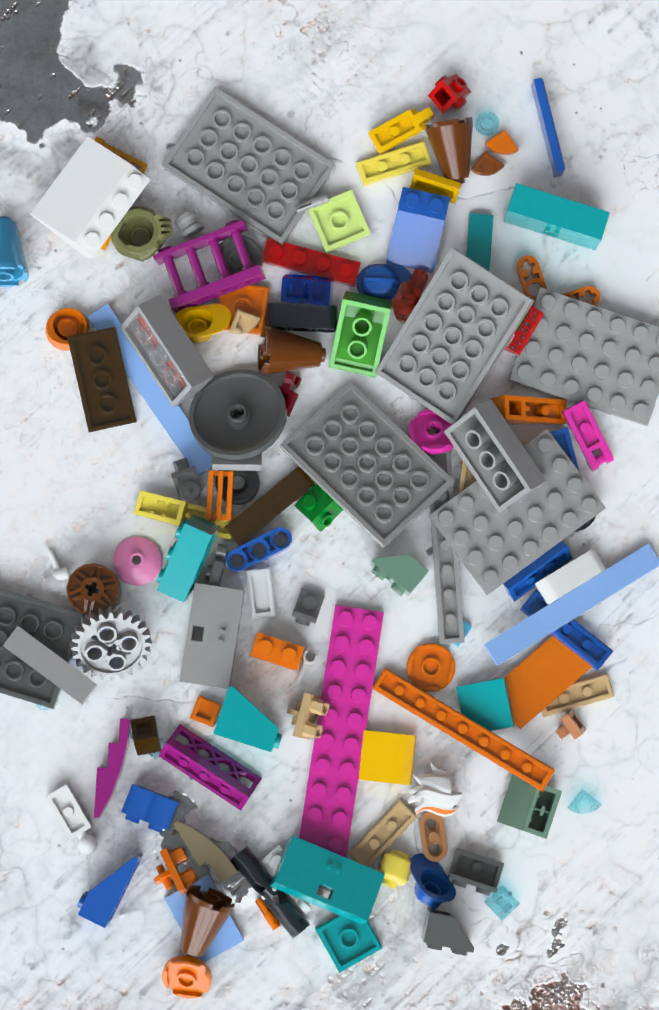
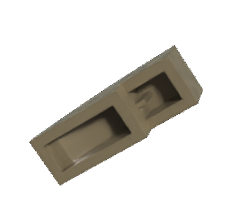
[173,820,239,883]

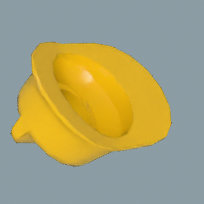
[175,304,231,344]

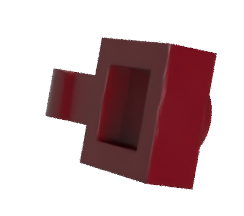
[278,371,302,417]

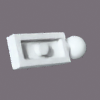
[45,784,98,854]

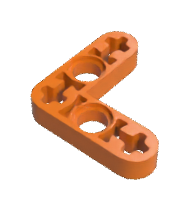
[516,255,600,306]

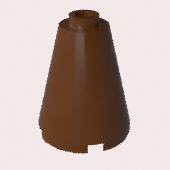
[425,117,473,184]
[257,325,326,375]
[180,885,235,958]

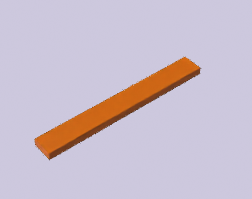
[372,668,556,792]

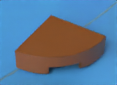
[470,151,505,176]

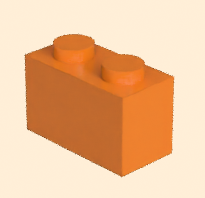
[250,632,305,672]

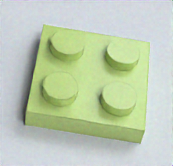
[307,190,371,253]

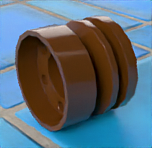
[66,563,122,616]

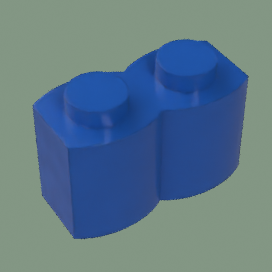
[121,784,180,833]

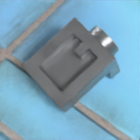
[292,588,325,627]

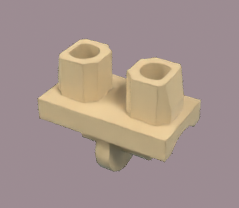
[287,692,330,739]

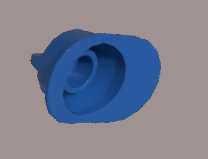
[356,264,415,303]
[410,853,456,910]

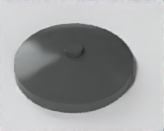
[189,369,287,460]

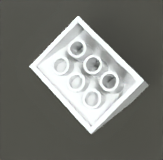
[30,136,150,259]

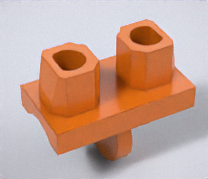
[154,847,199,895]

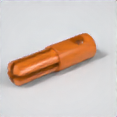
[255,897,281,931]

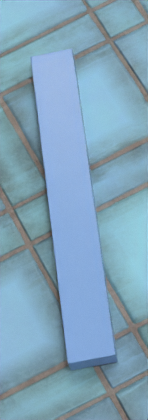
[88,303,212,476]
[484,543,659,666]

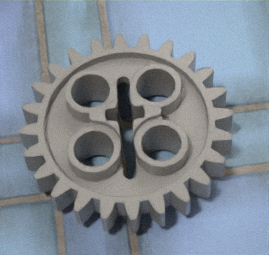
[70,606,152,681]

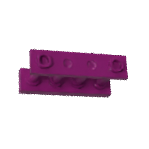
[153,220,266,314]

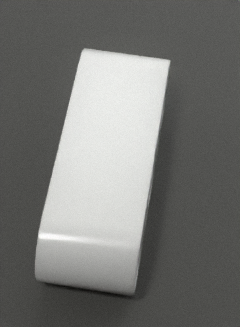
[535,548,606,605]

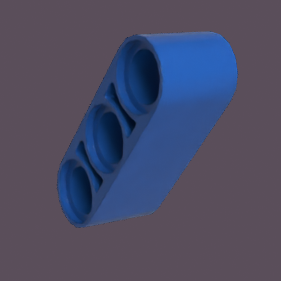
[226,527,292,573]

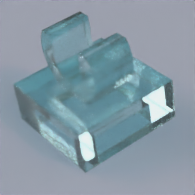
[484,885,520,921]

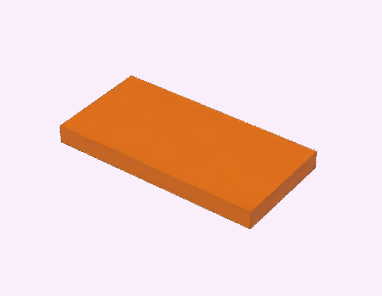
[505,636,592,730]

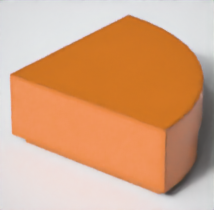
[485,130,519,155]

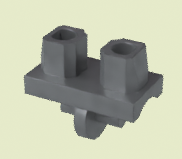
[171,458,202,502]

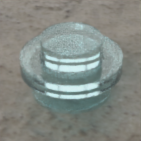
[475,112,499,136]

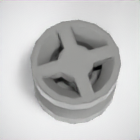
[175,210,205,239]

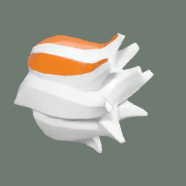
[408,763,463,817]

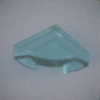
[567,789,602,814]

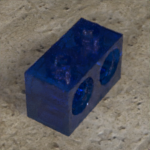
[281,273,334,306]

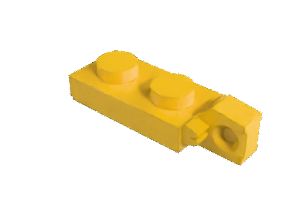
[368,107,434,155]

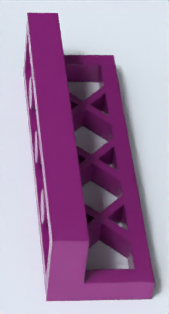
[159,724,262,811]

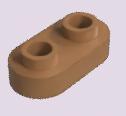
[418,812,448,862]

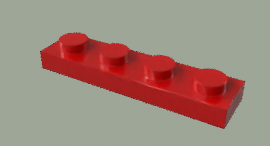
[263,238,361,287]

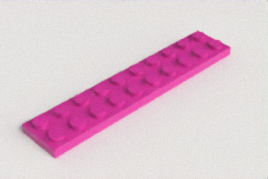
[299,605,384,857]

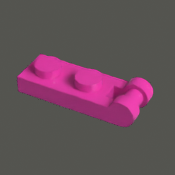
[561,400,614,472]

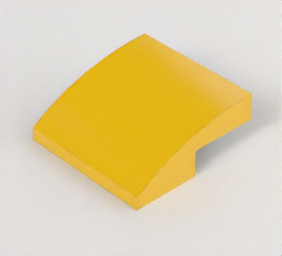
[358,730,417,785]

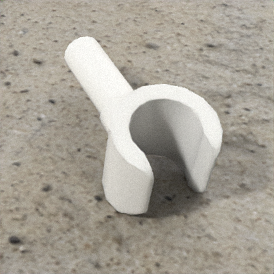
[47,549,70,582]
[295,650,318,684]

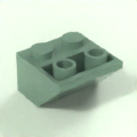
[370,555,429,597]
[497,774,562,839]

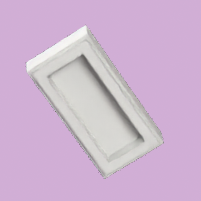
[246,567,276,619]

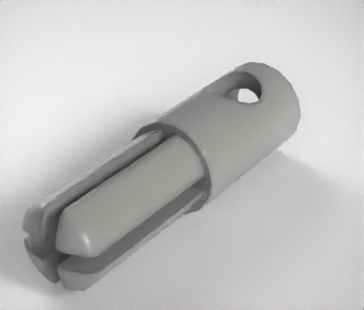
[295,193,329,213]

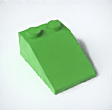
[329,291,393,378]

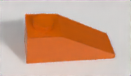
[489,395,566,425]

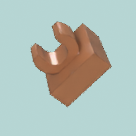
[556,709,587,740]

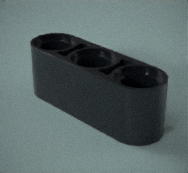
[266,302,337,333]

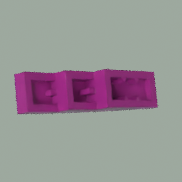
[94,718,132,818]

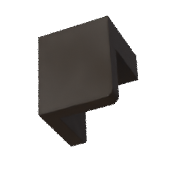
[130,715,162,756]

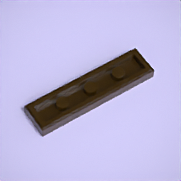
[224,466,315,546]

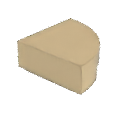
[229,309,261,334]

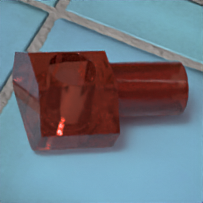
[391,269,429,323]

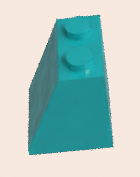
[214,686,283,752]

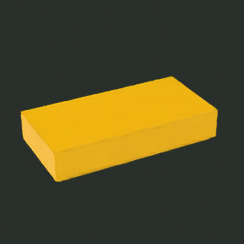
[410,168,462,204]

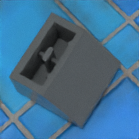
[421,908,474,956]

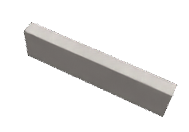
[3,626,97,705]

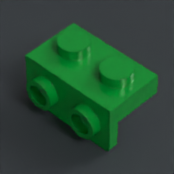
[294,483,343,532]

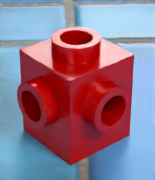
[428,74,471,114]

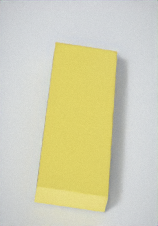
[356,141,432,187]

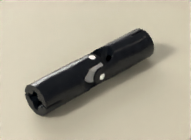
[230,846,310,938]

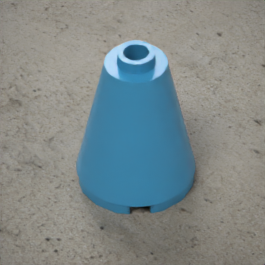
[0,216,29,287]

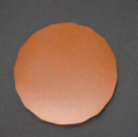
[407,643,455,692]
[162,955,213,998]

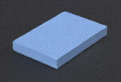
[165,874,244,962]

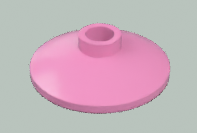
[113,537,162,586]

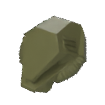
[111,206,173,262]

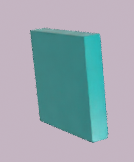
[456,677,515,731]
[315,915,383,973]

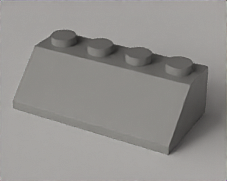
[444,399,547,513]

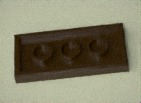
[67,327,136,433]

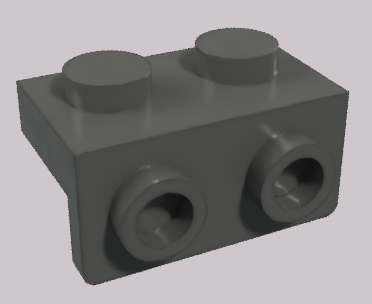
[448,848,504,896]

